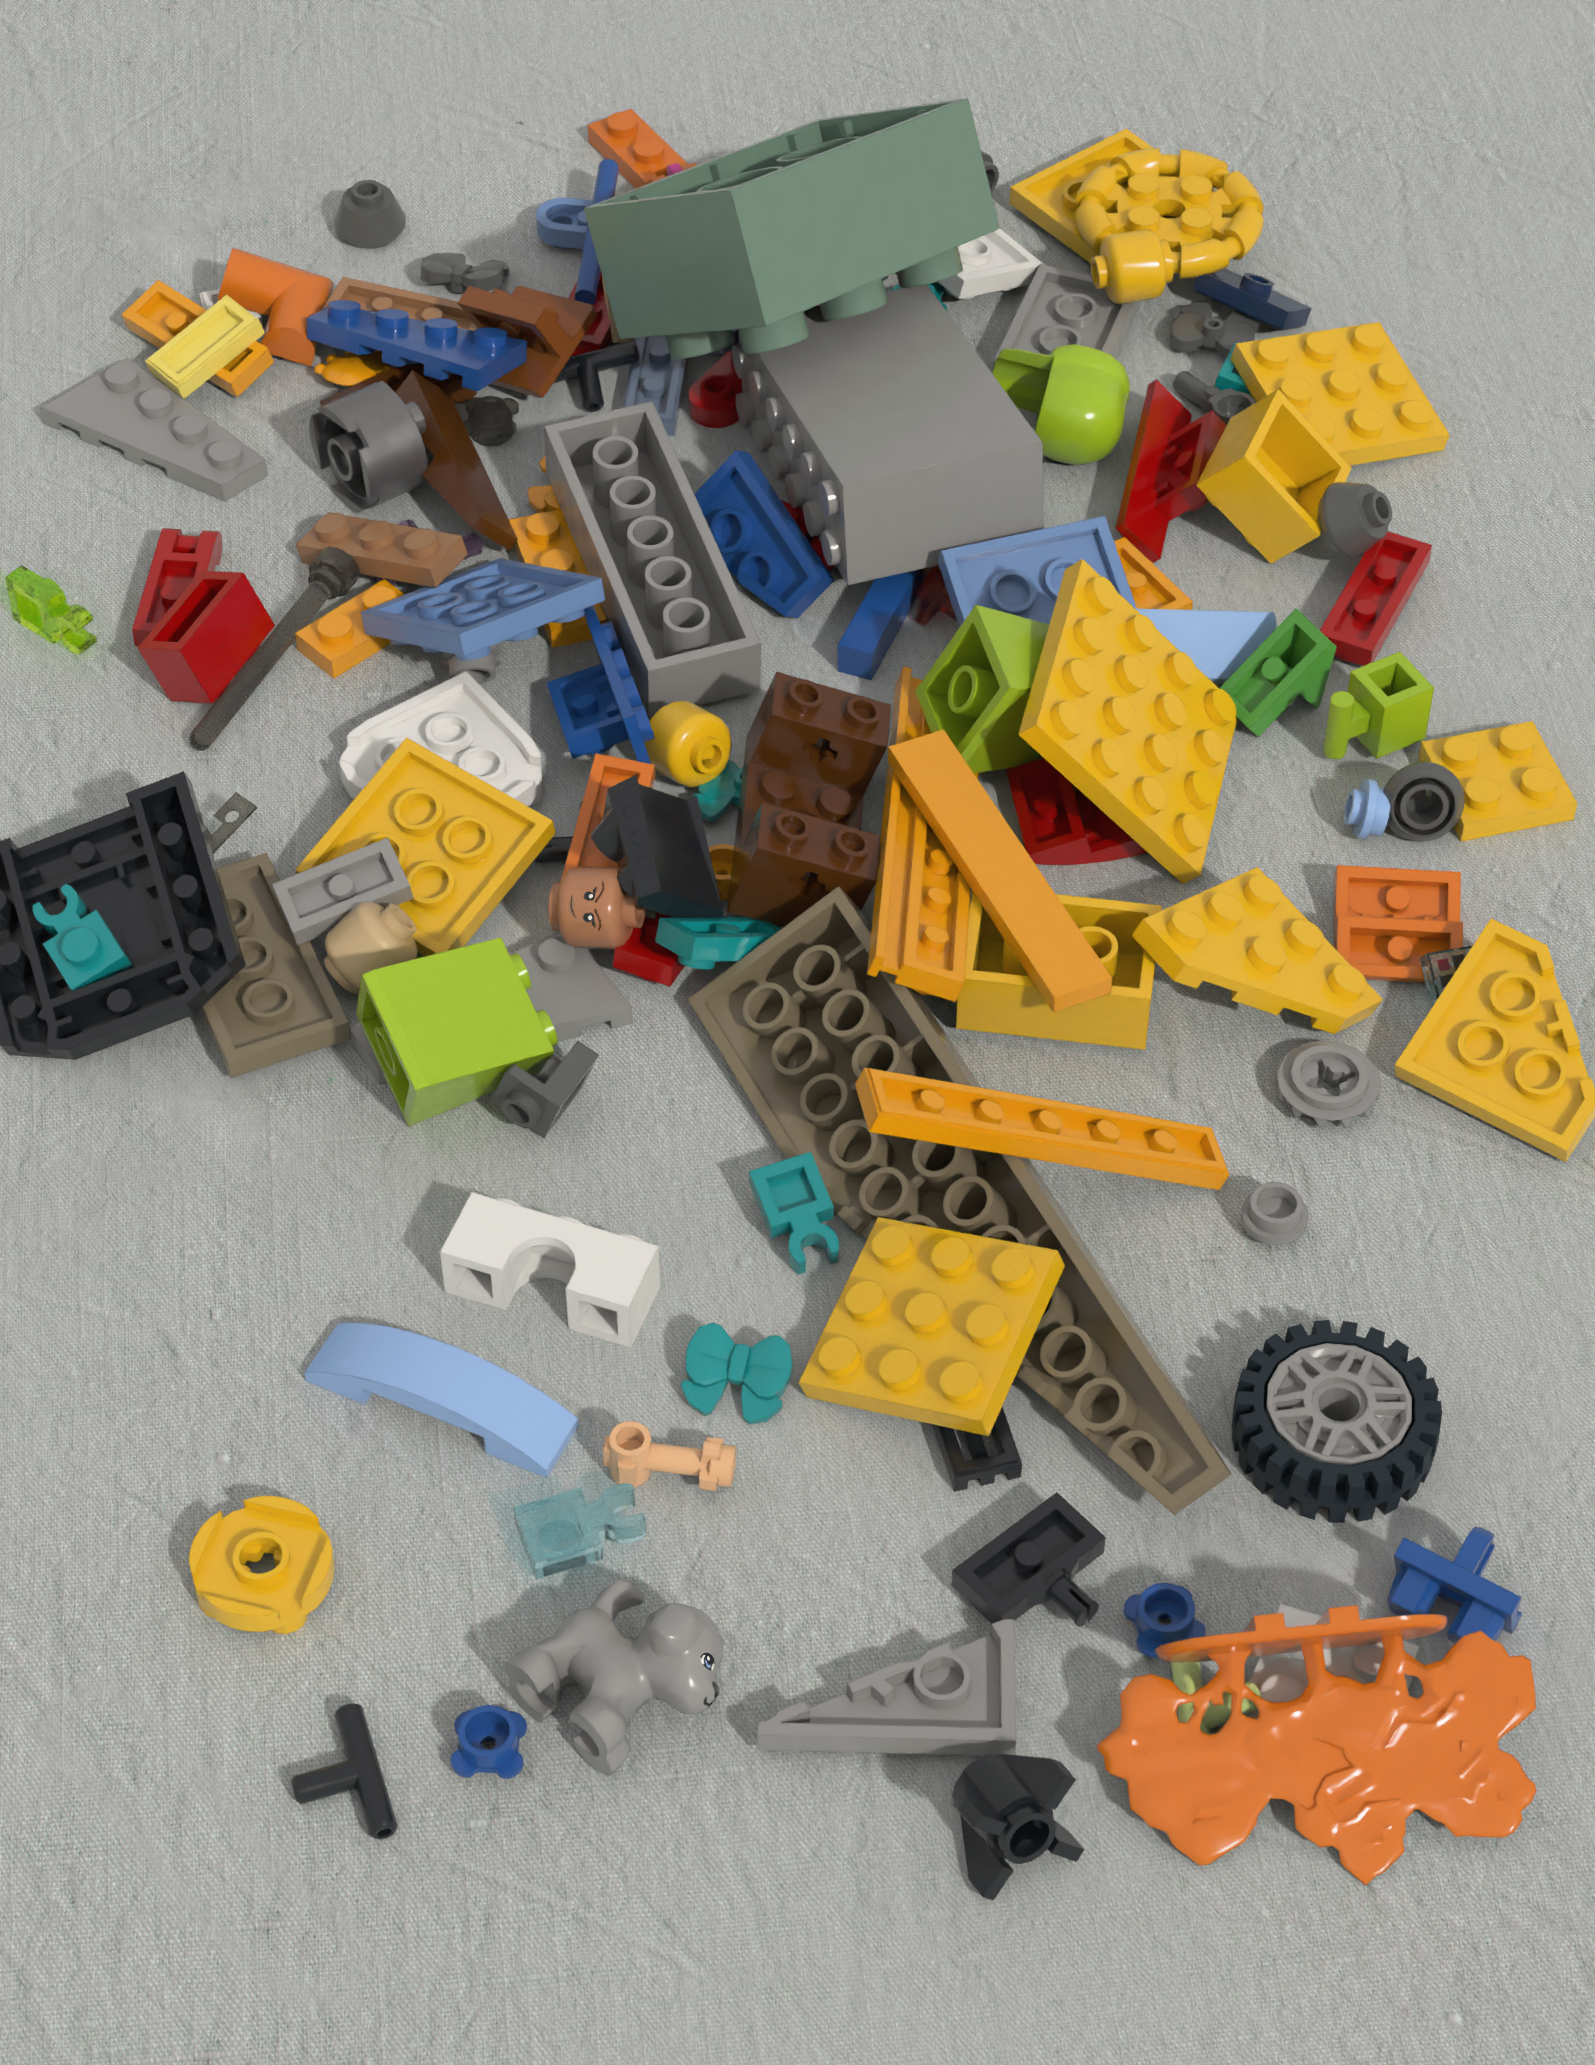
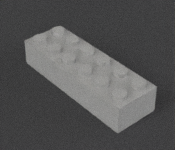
[544,401,761,718]

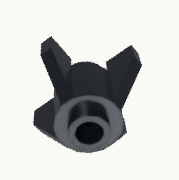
[952,1754,1084,1901]

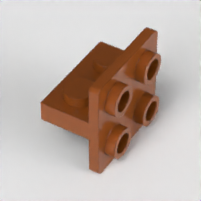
[457,286,598,398]

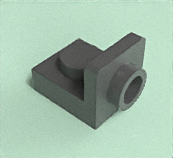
[492,1041,599,1138]

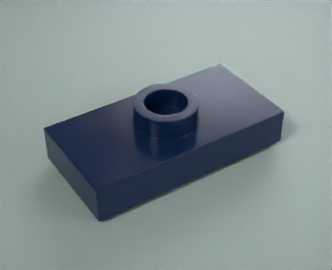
[1193,268,1312,331]

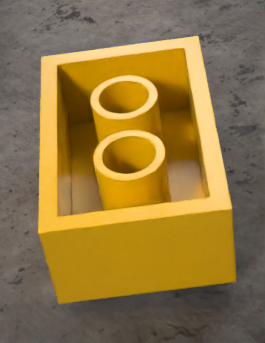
[956,891,1162,1050]

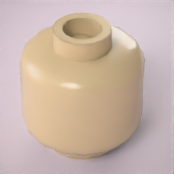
[324,901,418,995]

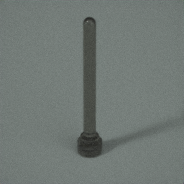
[189,547,360,751]

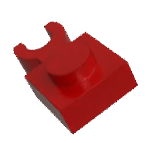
[613,912,685,987]

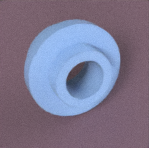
[1344,779,1391,840]

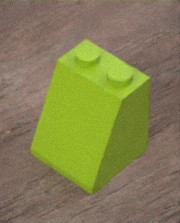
[915,605,1049,773]
[356,937,558,1127]

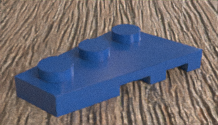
[694,450,835,618]

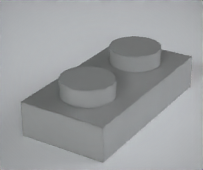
[272,838,414,946]

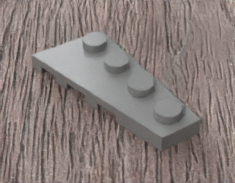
[41,358,268,502]

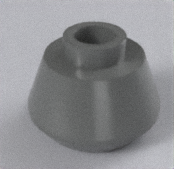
[335,180,406,249]
[1318,482,1392,558]
[1383,762,1465,842]

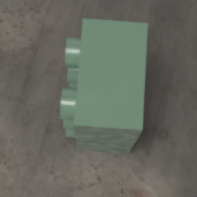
[584,98,1000,359]

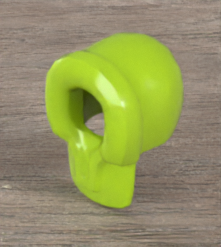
[992,344,1130,465]

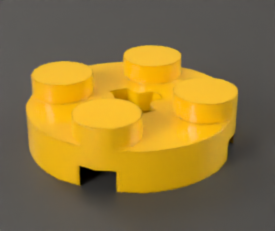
[189,1496,335,1634]

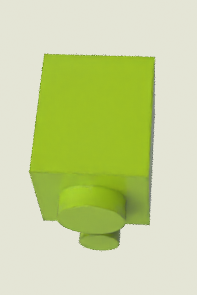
[1323,651,1434,759]

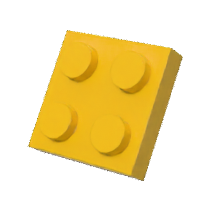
[1418,721,1577,842]

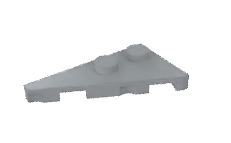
[757,1619,1016,1756]

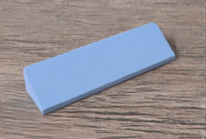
[1045,609,1277,683]

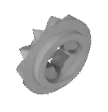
[1276,1041,1381,1129]

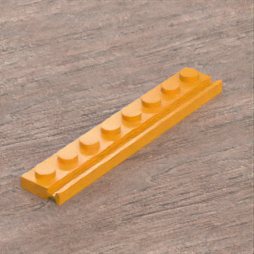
[867,666,978,1002]

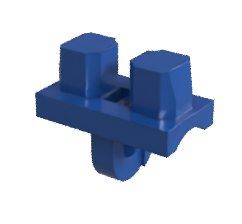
[1387,1527,1522,1644]

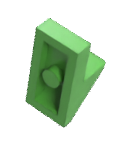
[1219,608,1337,737]

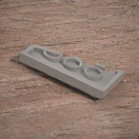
[350,932,633,1085]

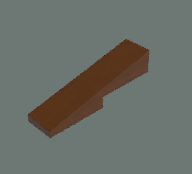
[396,370,518,551]

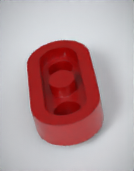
[689,350,743,428]

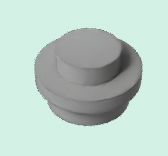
[1241,1182,1308,1245]

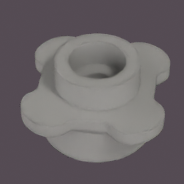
[442,644,501,684]

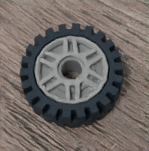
[1232,1320,1442,1523]

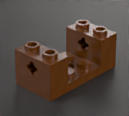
[727,672,891,927]

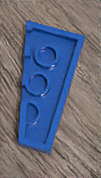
[307,300,527,392]

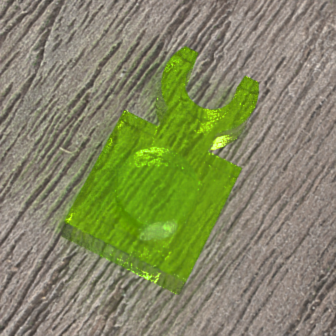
[5,565,97,654]

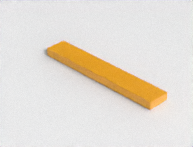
[888,729,1112,1013]
[855,1068,1230,1190]

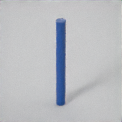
[574,159,619,305]

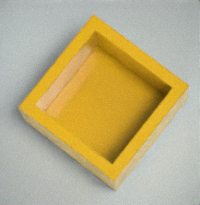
[1196,389,1351,564]

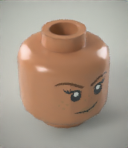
[548,866,646,949]

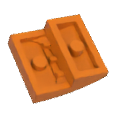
[1334,865,1463,984]

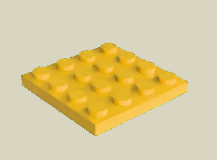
[1018,559,1237,884]

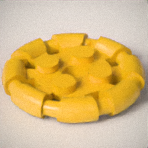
[1074,148,1264,279]

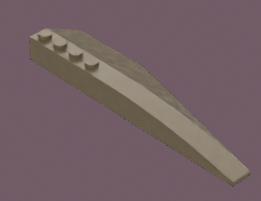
[688,886,1232,1515]

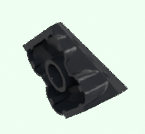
[590,775,724,918]

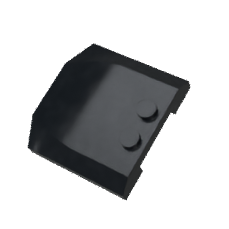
[0,771,246,1060]

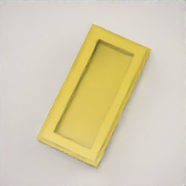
[145,294,265,399]

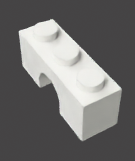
[440,1192,660,1348]

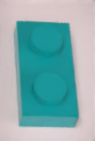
[655,917,781,969]

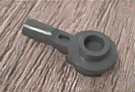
[1173,371,1256,426]

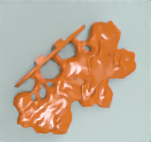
[1097,1605,1536,1886]

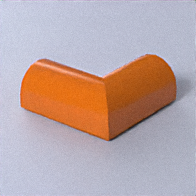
[217,247,333,367]

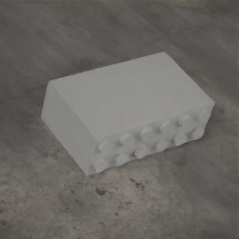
[732,284,1044,585]

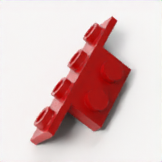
[1115,379,1226,563]

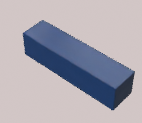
[838,569,923,680]

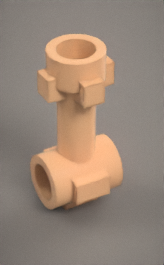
[603,1421,737,1491]

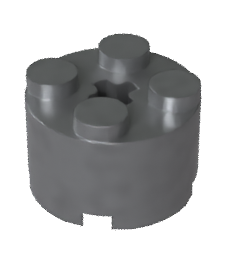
[309,381,430,513]

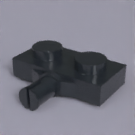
[951,1492,1106,1627]

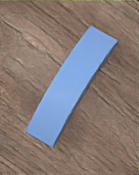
[304,1323,579,1478]

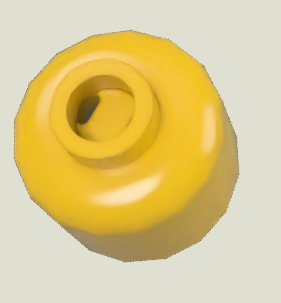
[1091,229,1174,304]
[644,701,732,787]

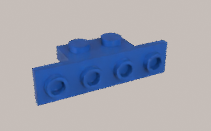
[546,605,655,764]

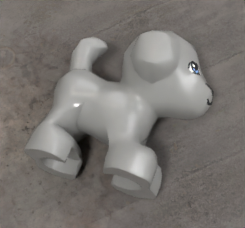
[505,1580,724,1775]

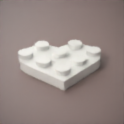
[339,671,543,806]

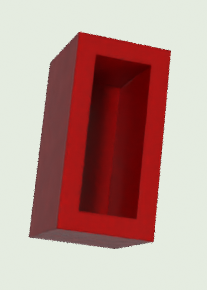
[138,571,275,704]

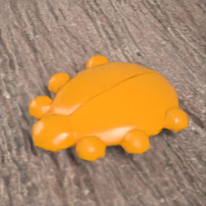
[314,350,392,387]

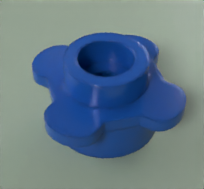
[1124,1583,1206,1657]
[450,1705,527,1779]

